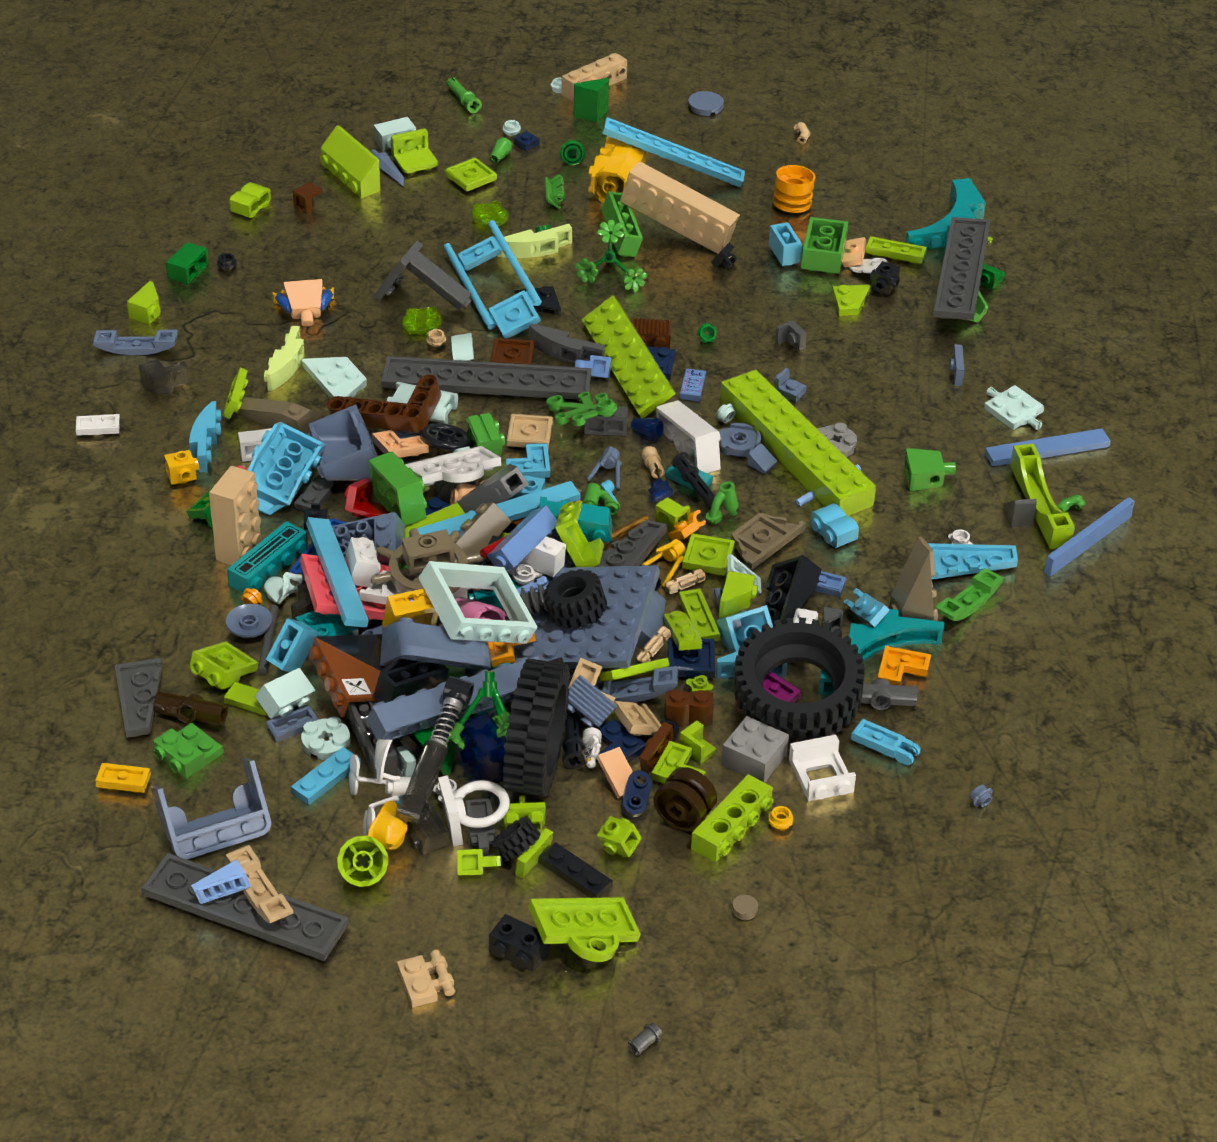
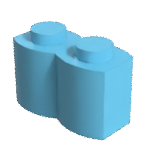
[810,503,859,548]

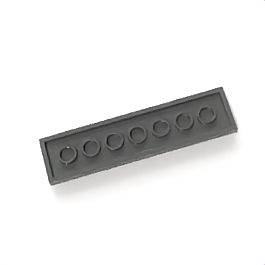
[933,217,991,320]
[141,853,349,961]

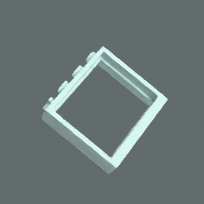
[418,561,538,644]

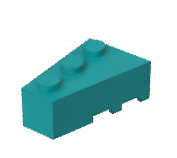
[539,496,613,543]

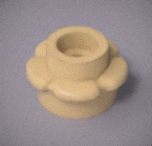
[426,329,446,347]

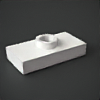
[76,414,120,436]

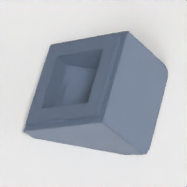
[747,443,777,474]

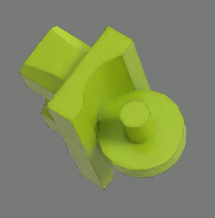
[500,795,546,831]

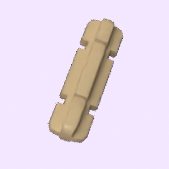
[664,569,706,595]
[635,626,671,663]

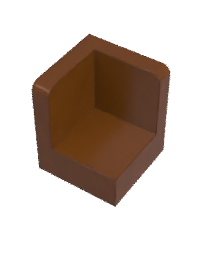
[293,182,322,214]

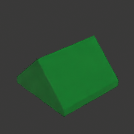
[573,78,609,123]

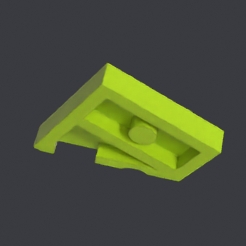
[832,284,871,316]

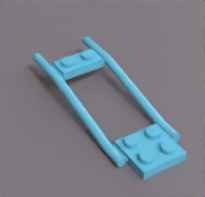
[443,220,542,339]

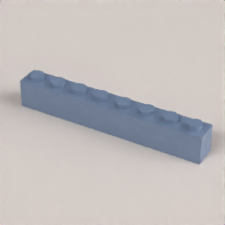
[366,656,539,740]

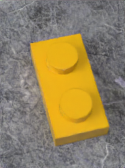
[95,763,151,793]

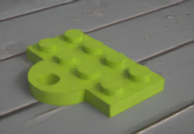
[528,897,641,962]

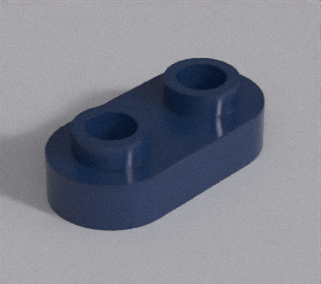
[621,770,652,818]

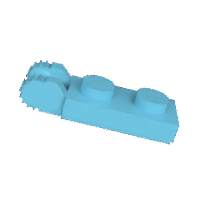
[843,588,890,627]
[851,719,921,766]

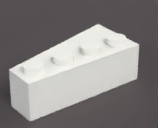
[656,400,721,473]

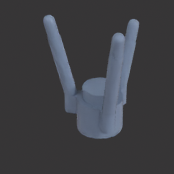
[587,446,622,489]

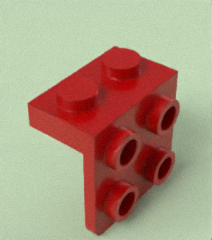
[345,478,389,518]

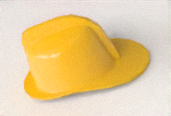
[367,800,407,850]

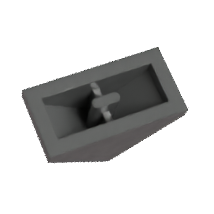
[1003,499,1037,528]

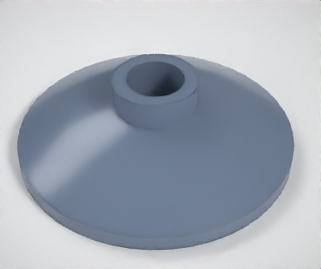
[226,604,272,637]

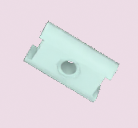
[387,382,458,424]

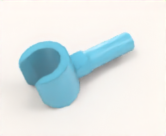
[601,480,620,505]

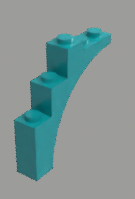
[905,178,986,250]
[818,609,944,696]

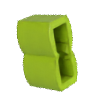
[229,182,271,218]

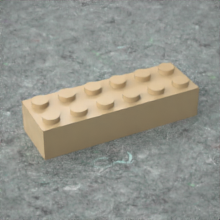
[620,161,740,254]

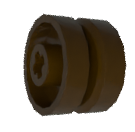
[653,767,717,831]

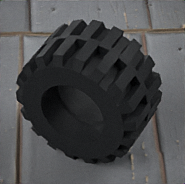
[544,569,607,629]

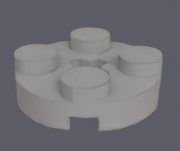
[818,422,857,457]

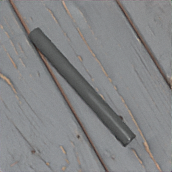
[258,605,278,675]

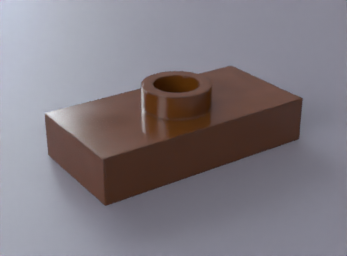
[639,722,674,774]

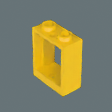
[382,589,438,628]

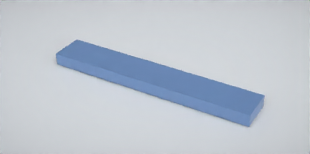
[985,428,1111,466]
[1044,497,1135,577]

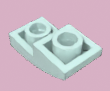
[451,333,474,361]

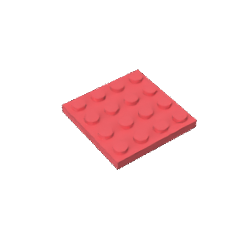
[300,554,389,620]

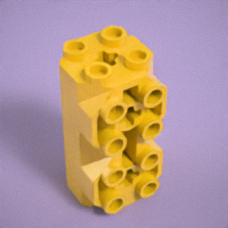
[588,136,648,203]

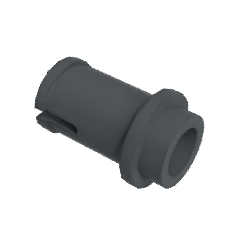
[628,1023,662,1056]

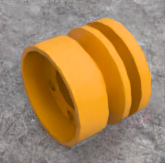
[772,165,816,213]

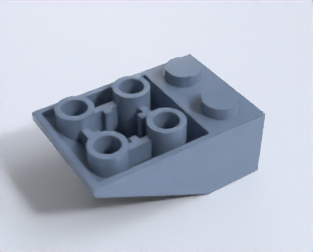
[333,512,405,565]

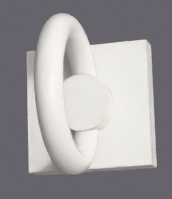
[438,775,510,847]

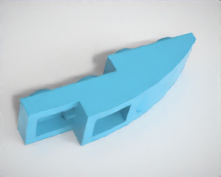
[189,401,222,472]

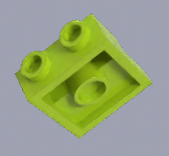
[189,641,259,689]

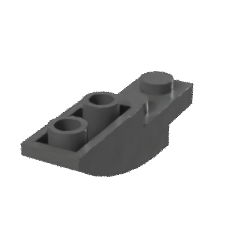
[529,323,605,365]

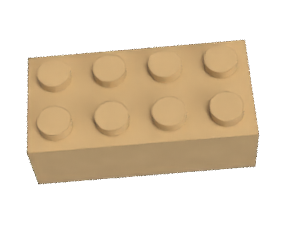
[209,466,262,565]

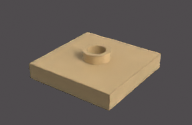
[507,414,553,449]

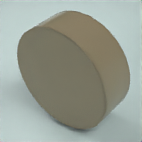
[732,895,758,920]

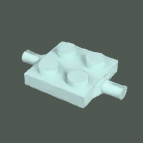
[984,385,1044,430]

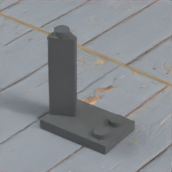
[374,240,472,310]

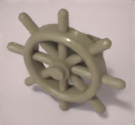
[371,528,486,600]

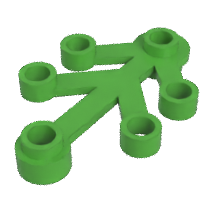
[546,392,617,426]

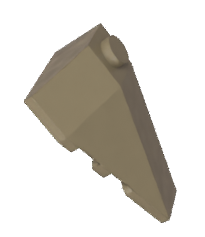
[238,397,325,434]
[888,536,938,621]

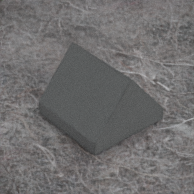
[822,607,844,632]

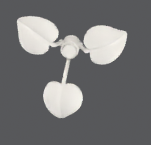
[349,739,413,836]

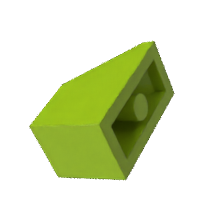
[127,281,161,325]
[719,571,758,618]

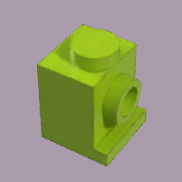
[655,497,690,531]

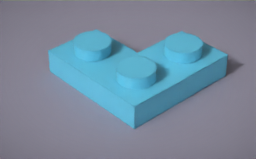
[506,443,550,478]

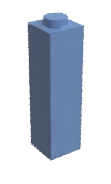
[487,505,557,571]

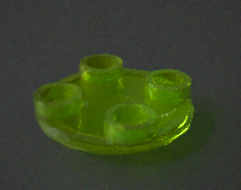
[471,200,509,226]
[402,307,442,334]

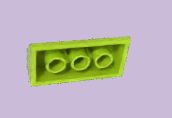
[320,125,380,198]

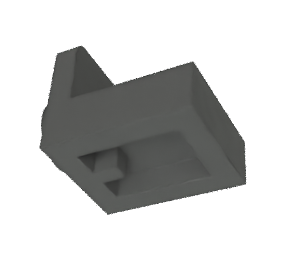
[775,320,807,351]

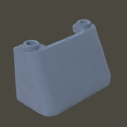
[308,405,377,481]

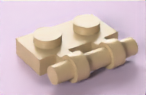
[397,950,455,1008]

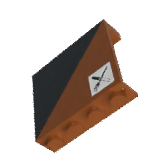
[309,634,400,717]

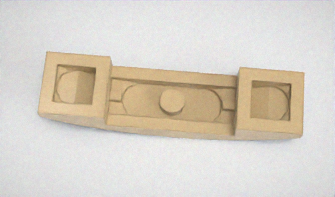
[226,845,293,923]

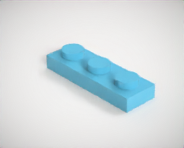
[291,747,361,805]

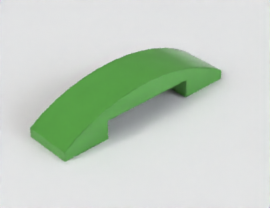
[935,568,1004,621]

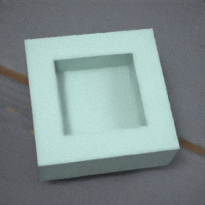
[395,745,416,778]

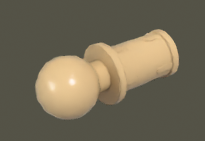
[641,446,665,478]

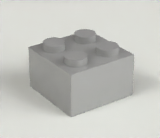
[721,716,789,783]

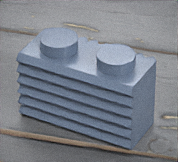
[567,675,617,729]

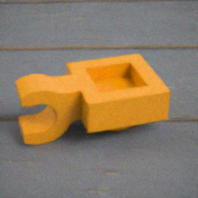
[668,510,706,541]

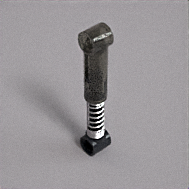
[395,676,474,826]

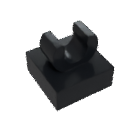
[711,242,737,269]
[303,503,328,530]

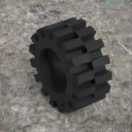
[492,816,541,861]

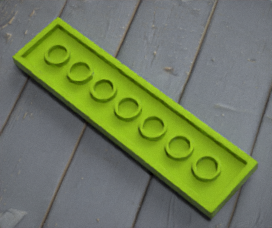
[581,295,676,419]

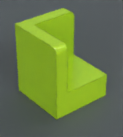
[680,721,716,764]

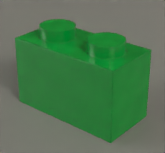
[166,242,209,285]

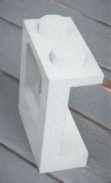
[789,735,856,801]

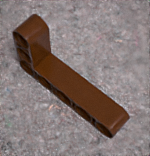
[327,374,442,433]

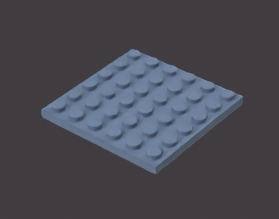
[511,565,660,669]

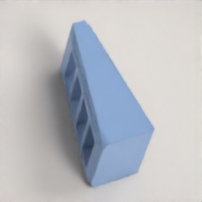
[191,860,251,904]

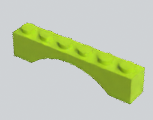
[1010,443,1075,549]

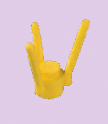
[641,539,686,588]

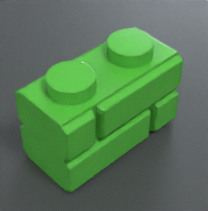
[466,413,505,455]

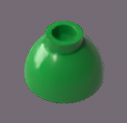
[560,140,586,166]

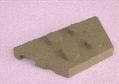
[731,513,806,571]

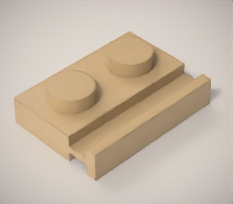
[613,701,661,736]

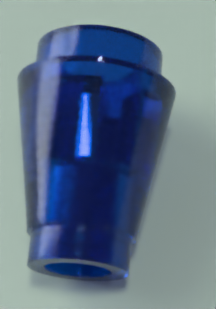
[631,418,664,439]

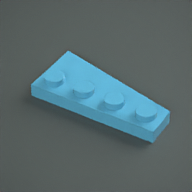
[928,543,1018,579]

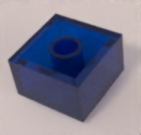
[460,713,507,783]

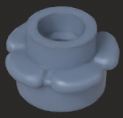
[970,785,993,807]

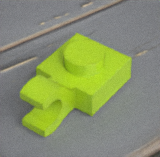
[457,849,501,875]

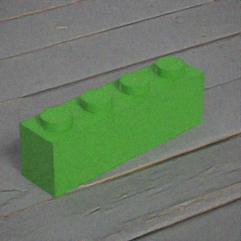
[601,191,643,257]

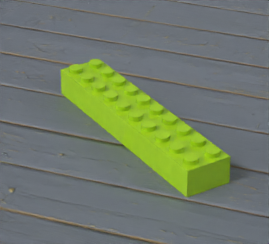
[720,370,876,516]

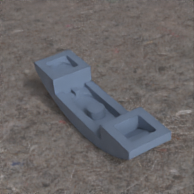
[93,330,178,355]
[595,666,678,703]

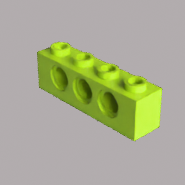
[691,774,773,863]

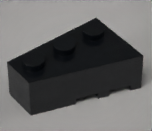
[373,659,449,703]

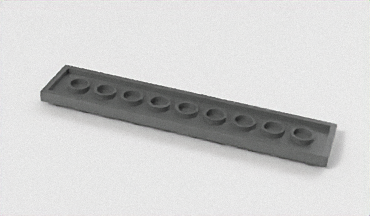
[381,356,592,400]

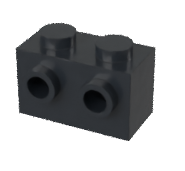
[489,914,550,972]

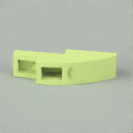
[497,224,572,258]
[264,326,305,391]

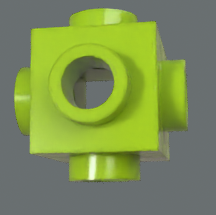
[597,816,642,858]

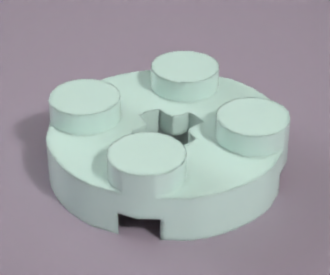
[301,716,350,760]

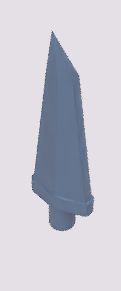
[371,149,404,187]

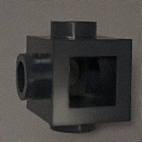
[870,261,900,295]

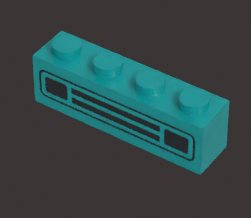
[227,521,308,593]

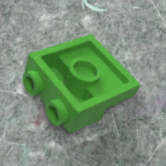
[153,723,224,779]

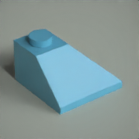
[716,605,773,653]

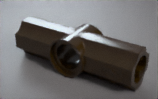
[153,692,228,725]

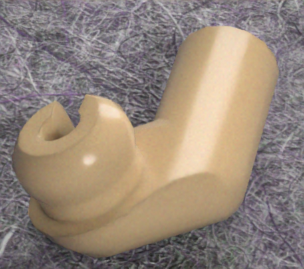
[793,122,810,144]

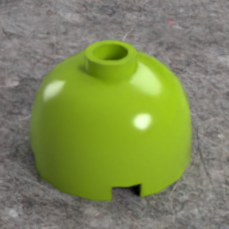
[337,835,388,887]

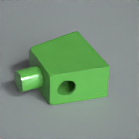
[904,448,956,491]

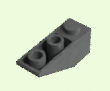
[457,463,529,513]

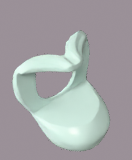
[264,572,305,605]

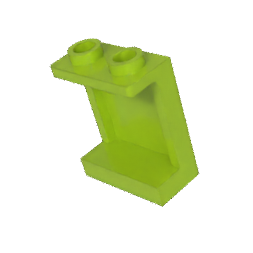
[555,501,604,567]

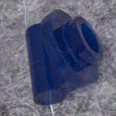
[648,479,674,503]

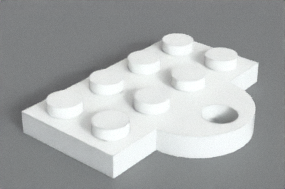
[405,446,501,486]

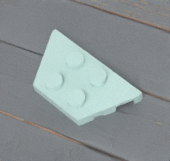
[302,357,367,398]

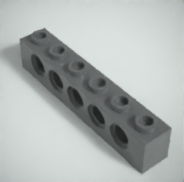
[346,701,398,779]

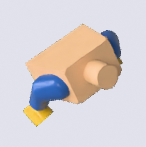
[272,279,334,327]

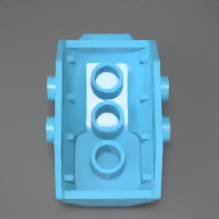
[248,422,326,516]

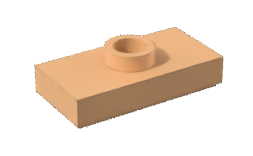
[842,237,867,268]

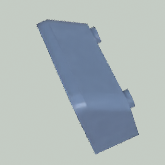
[380,618,491,677]
[151,758,271,859]

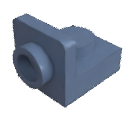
[774,368,807,402]

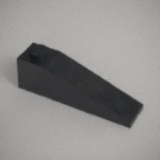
[765,555,822,624]

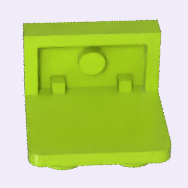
[391,128,438,173]

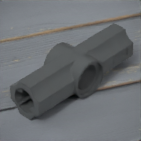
[861,678,918,710]

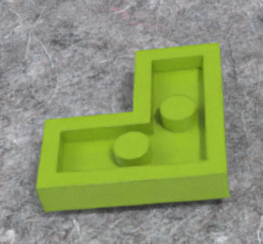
[651,741,706,783]

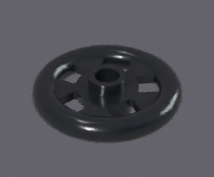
[421,423,471,451]

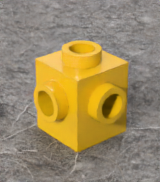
[164,450,199,485]

